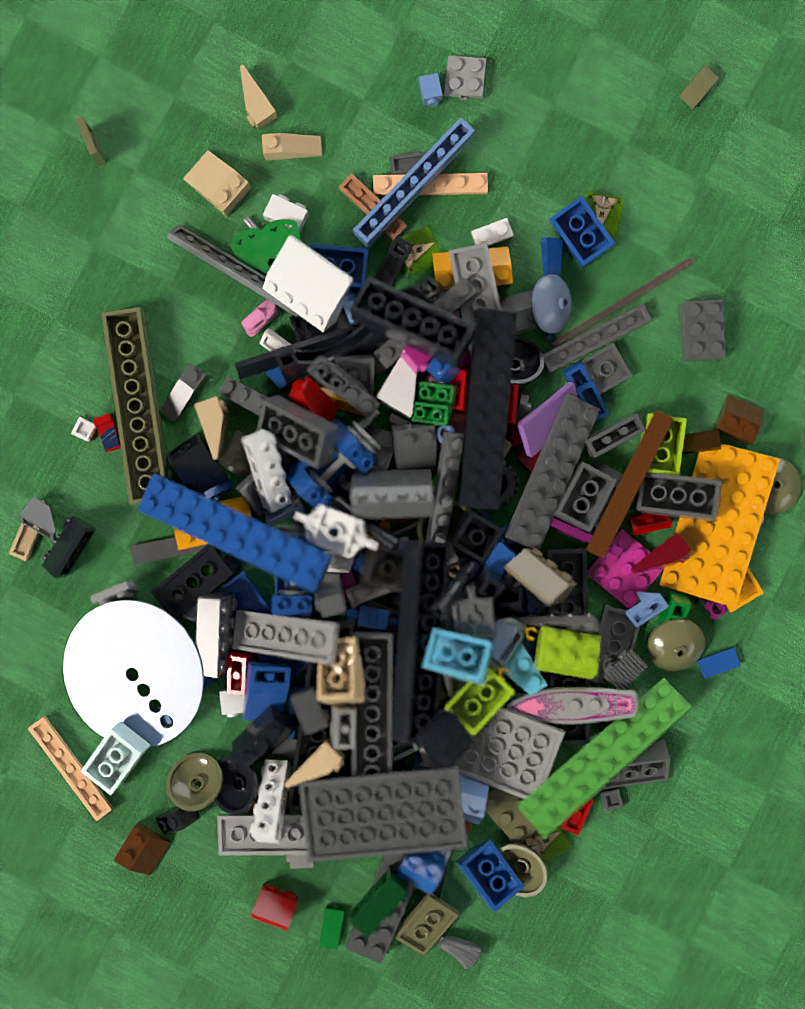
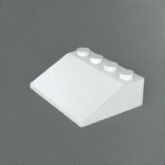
[262,235,353,332]

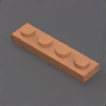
[339,173,407,240]

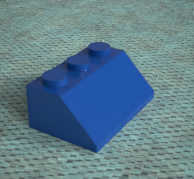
[455,839,524,912]

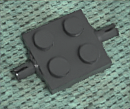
[453,585,496,640]

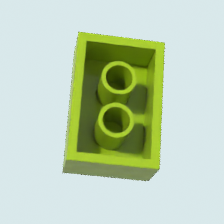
[640,413,687,476]
[534,626,601,679]
[445,668,514,736]

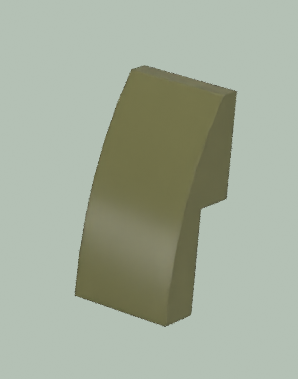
[678,65,719,109]

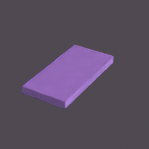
[518,382,578,457]

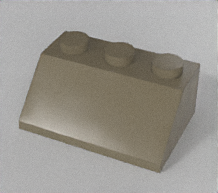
[504,548,576,605]

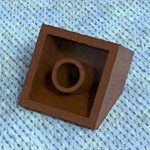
[712,395,763,445]
[113,822,171,875]

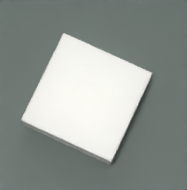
[71,417,97,442]

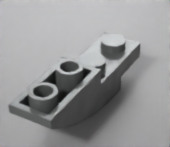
[307,356,380,418]

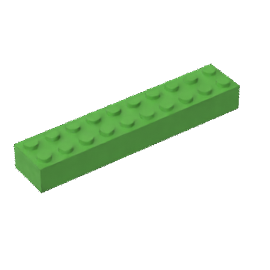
[518,678,692,839]

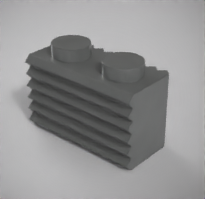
[601,648,648,690]
[291,686,331,735]

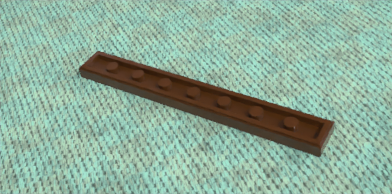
[586,410,674,559]

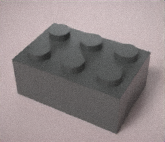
[679,300,726,363]

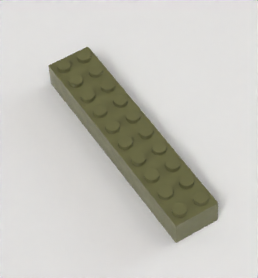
[101,307,169,505]

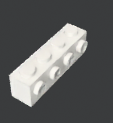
[242,429,292,513]
[250,760,292,843]

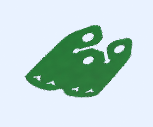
[230,219,301,277]

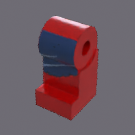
[93,413,121,453]

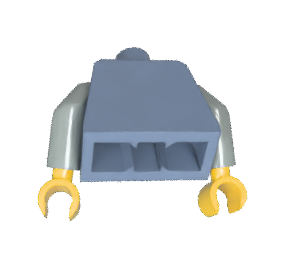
[482,618,537,681]

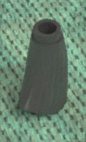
[437,935,482,969]

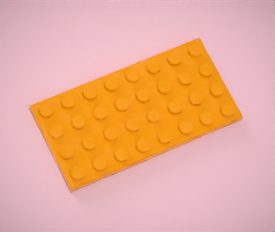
[659,443,780,608]

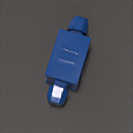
[346,606,399,630]

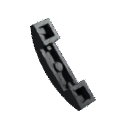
[373,235,414,287]

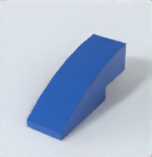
[562,361,609,422]

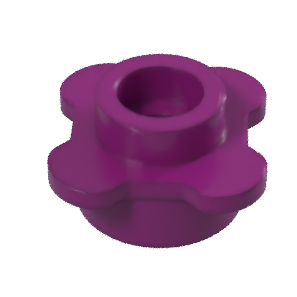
[704,601,727,619]

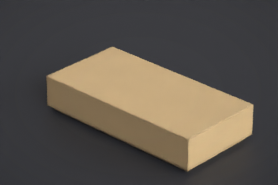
[9,523,40,561]

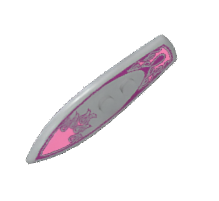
[506,687,639,724]

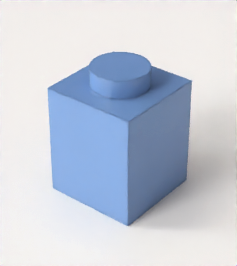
[419,73,442,106]

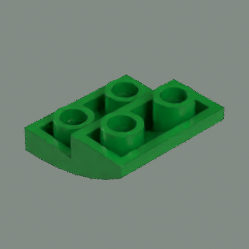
[412,382,457,426]

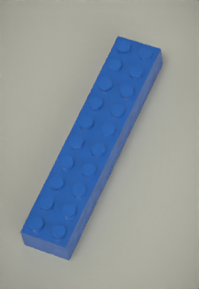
[137,474,334,592]

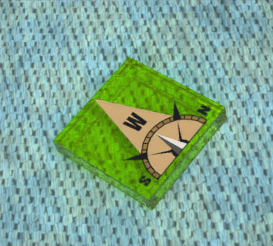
[585,191,624,237]
[401,225,440,276]
[524,827,571,863]

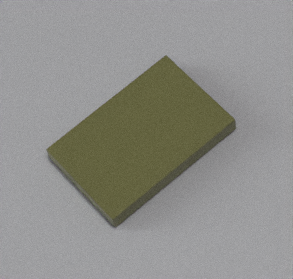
[394,893,460,956]

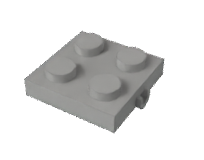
[444,56,486,100]
[90,580,139,606]

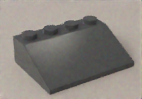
[351,469,433,519]

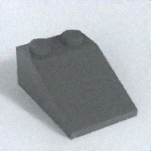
[391,422,437,477]

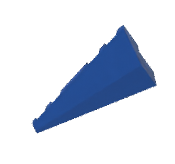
[540,237,563,340]

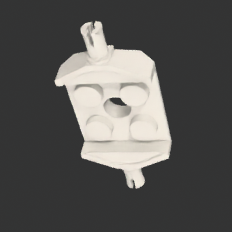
[294,504,379,558]

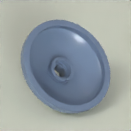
[532,274,572,333]

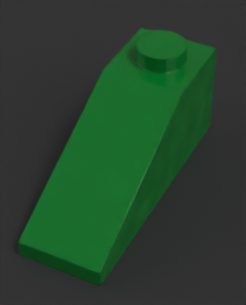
[657,589,691,626]

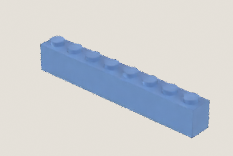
[353,117,475,248]

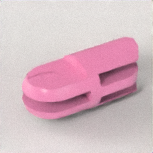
[242,300,279,337]

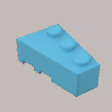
[501,641,548,695]

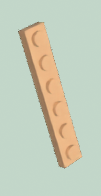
[373,173,488,196]
[28,716,113,821]

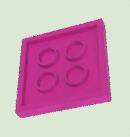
[587,529,665,610]

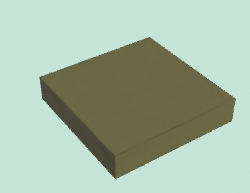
[76,116,106,166]

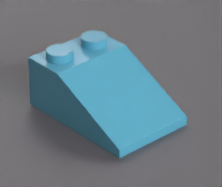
[423,628,494,685]

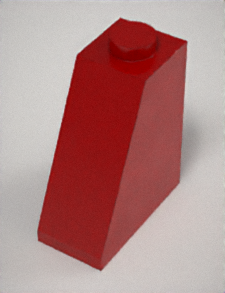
[289,377,339,423]

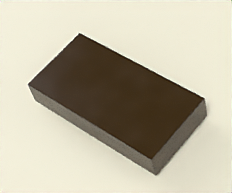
[682,429,721,454]

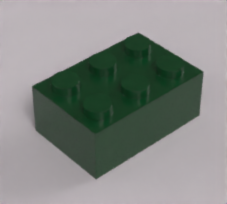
[349,867,408,939]

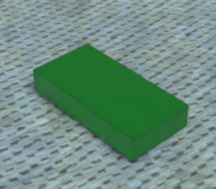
[319,906,344,950]

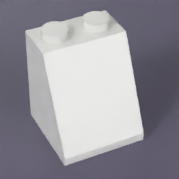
[377,357,416,420]

